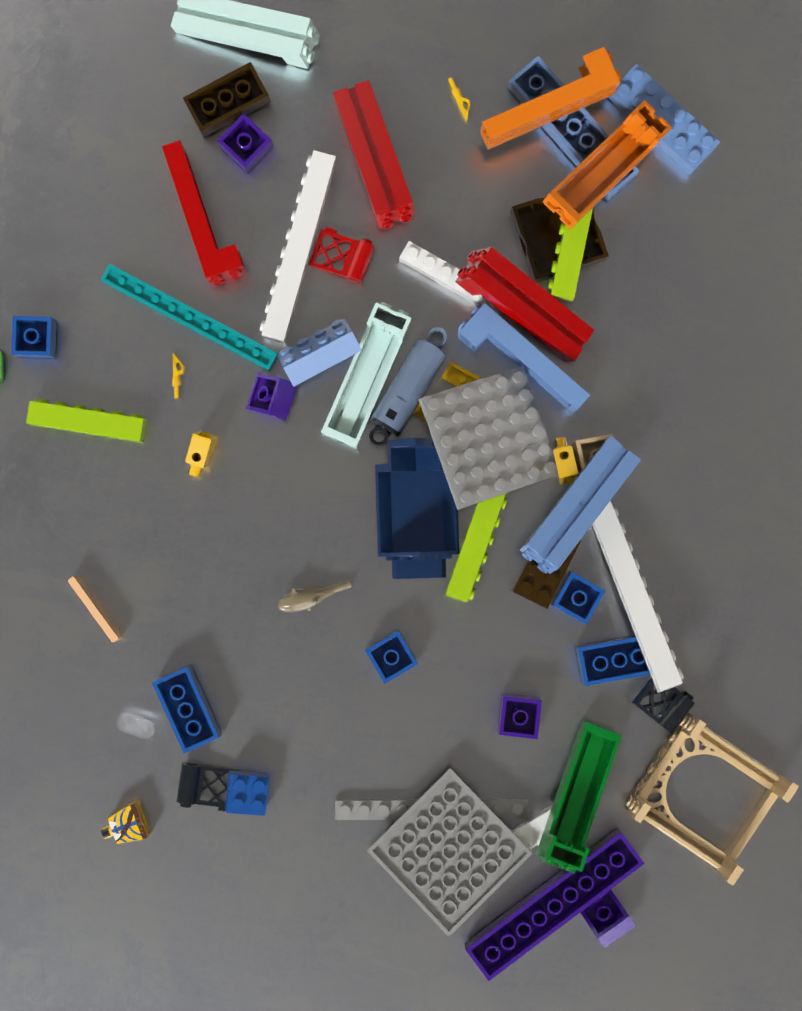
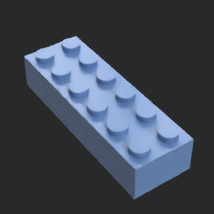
[607,63,720,175]

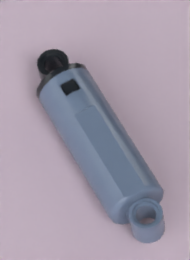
[369,327,447,447]

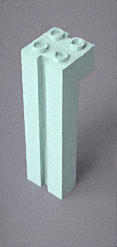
[171,0,320,69]
[321,302,412,449]

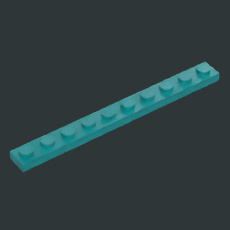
[100,264,278,371]

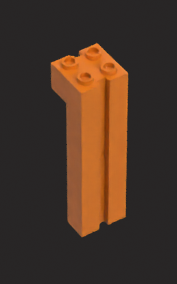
[480,46,621,150]
[543,100,672,230]

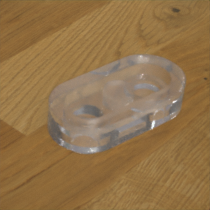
[117,712,156,739]

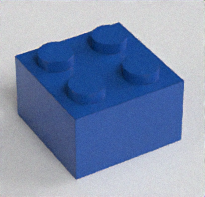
[11,316,57,358]
[551,571,605,625]
[365,629,418,684]
[225,770,269,816]

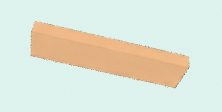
[68,576,122,642]

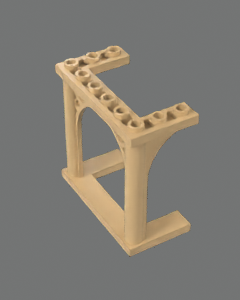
[625,713,799,886]

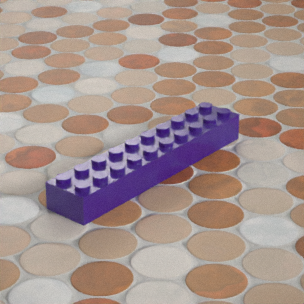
[464,828,645,981]

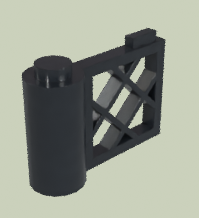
[632,677,695,733]
[176,762,239,811]

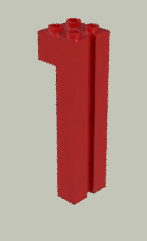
[333,80,415,229]
[162,140,247,286]
[455,247,594,362]

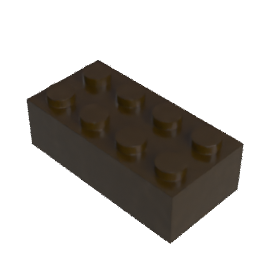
[183,62,271,137]
[511,540,581,609]

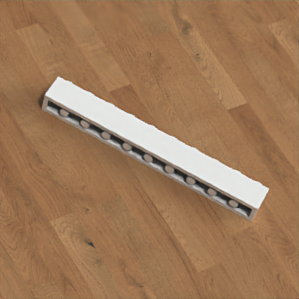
[260,150,337,343]
[592,501,684,693]

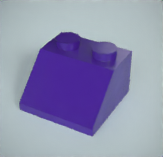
[246,373,297,421]
[580,890,636,948]

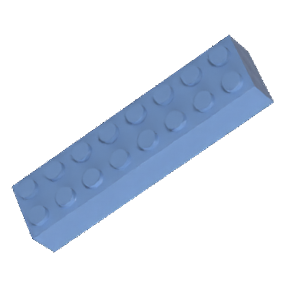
[508,56,640,201]

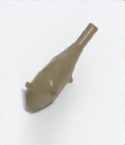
[278,580,352,612]

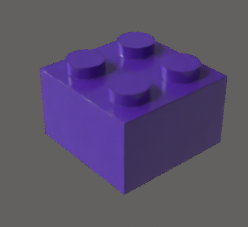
[217,113,273,173]
[498,694,542,739]

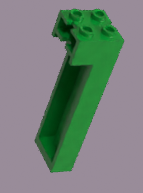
[536,722,622,873]

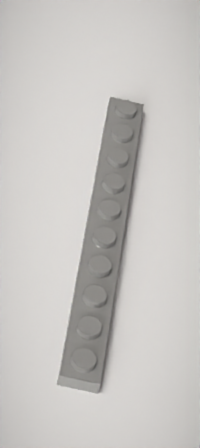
[335,798,528,820]

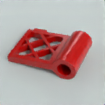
[309,227,375,283]

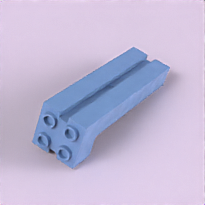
[458,303,590,413]
[520,436,641,574]

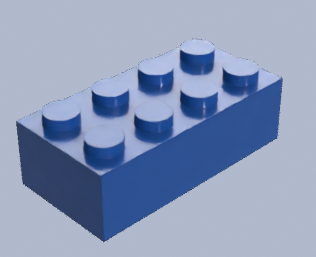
[575,635,650,686]
[152,665,222,754]

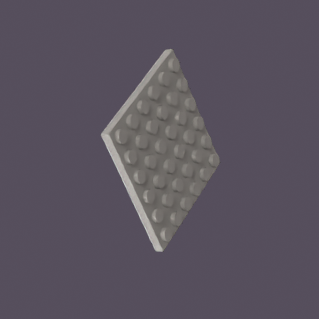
[419,366,558,510]
[367,768,533,937]

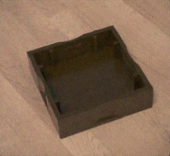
[510,198,609,283]

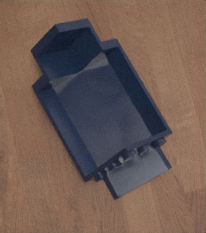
[375,438,460,579]

